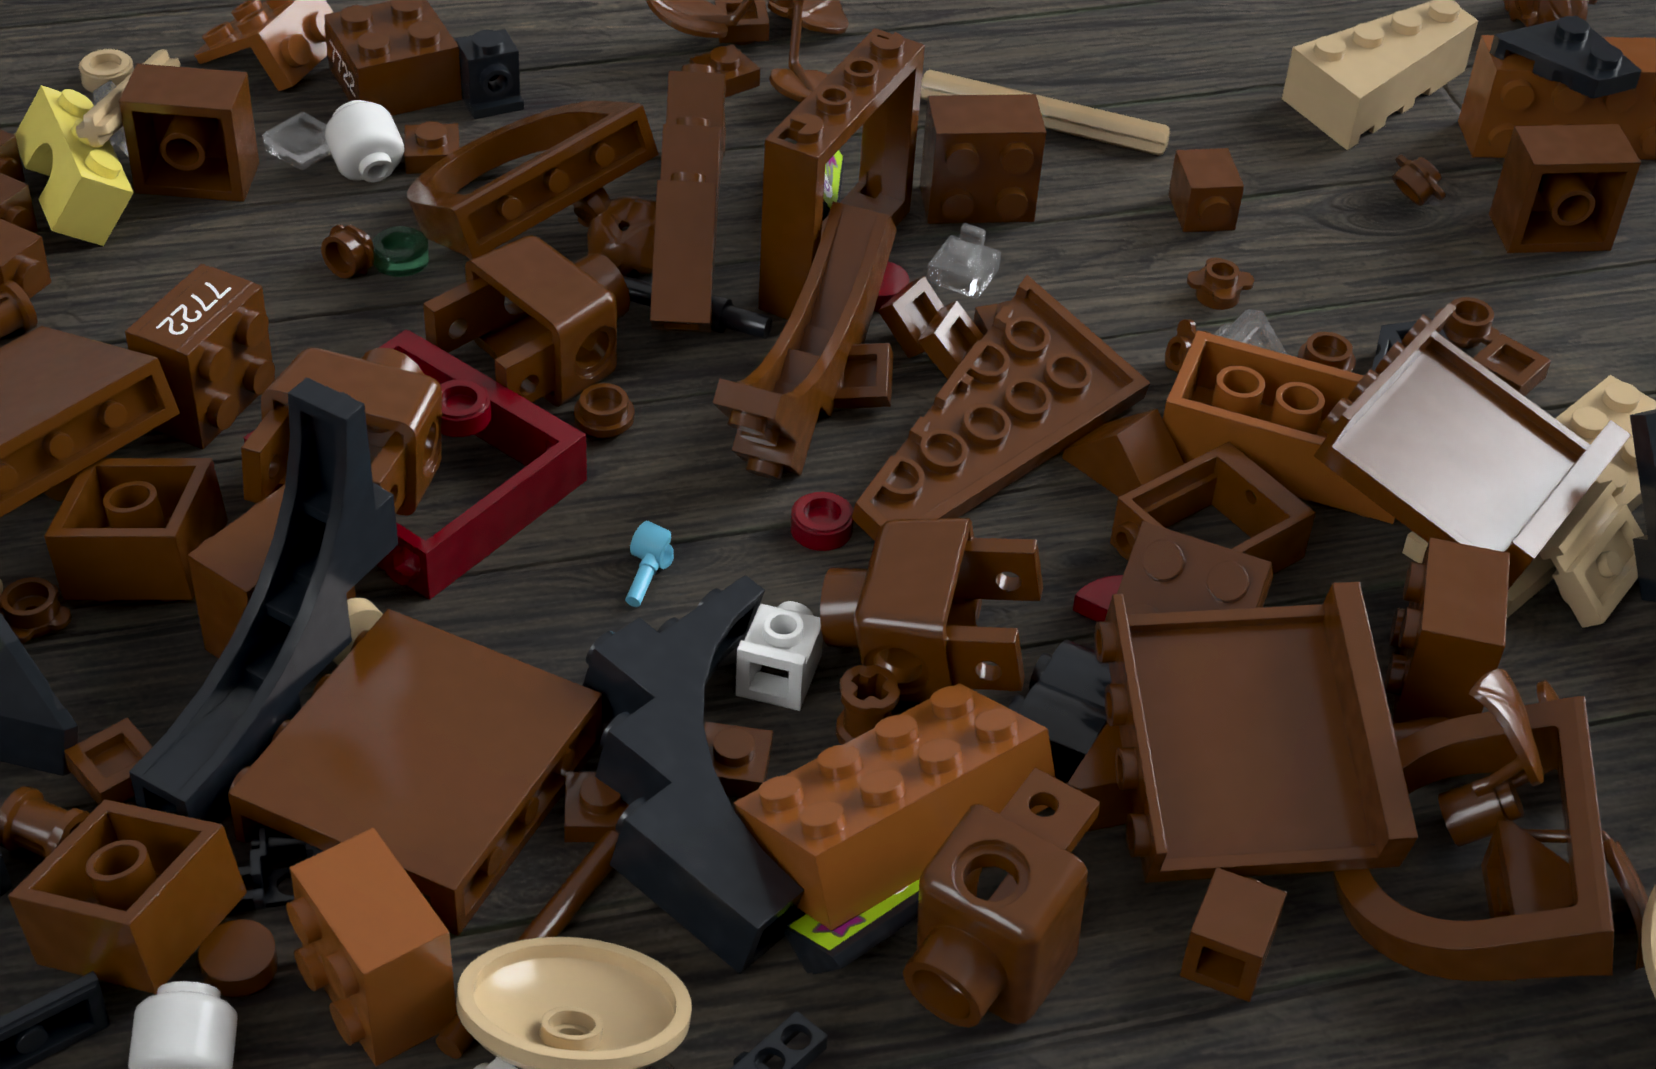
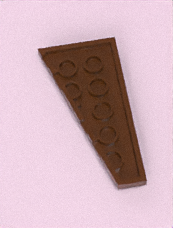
[851,275,1150,541]

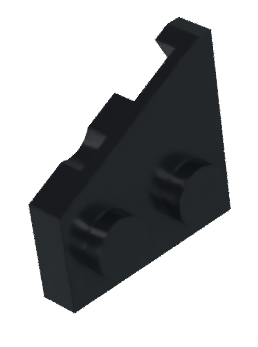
[1489,15,1642,99]

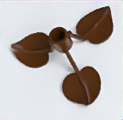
[645,0,848,102]
[1438,669,1648,970]

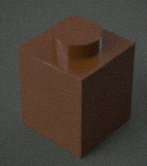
[1168,148,1244,232]
[1179,868,1287,1002]

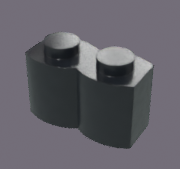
[1008,639,1112,782]

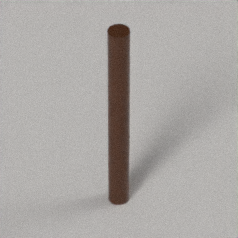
[436,830,619,1059]

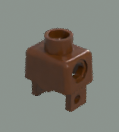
[423,235,630,407]
[241,347,442,516]
[820,518,1043,704]
[902,768,1100,1028]

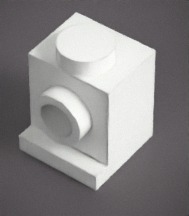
[736,601,823,711]

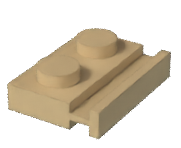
[1539,480,1644,628]

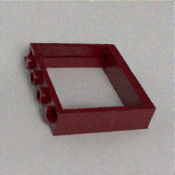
[243,329,587,600]

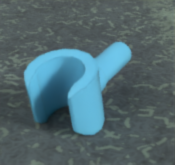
[625,521,674,607]

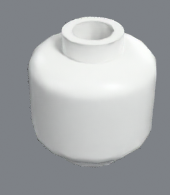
[324,100,405,182]
[128,981,238,1069]

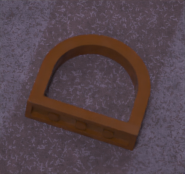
[407,100,659,259]
[1333,696,1614,981]

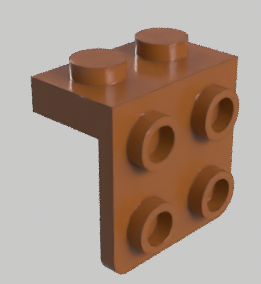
[193,0,333,91]

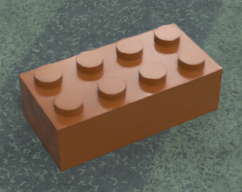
[1458,35,1656,160]
[1163,330,1395,524]
[733,683,1056,931]

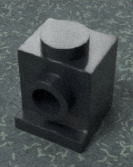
[455,29,524,119]

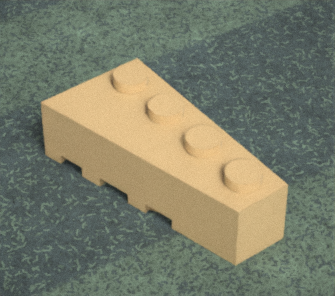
[1282,0,1478,151]

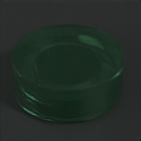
[372,226,429,277]

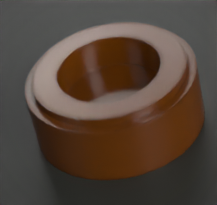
[198,920,278,997]

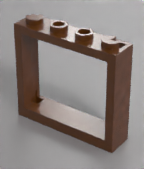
[758,28,925,320]

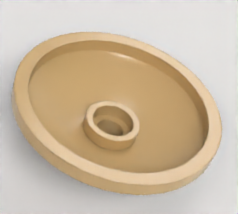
[456,937,692,1069]

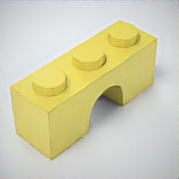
[15,85,134,246]

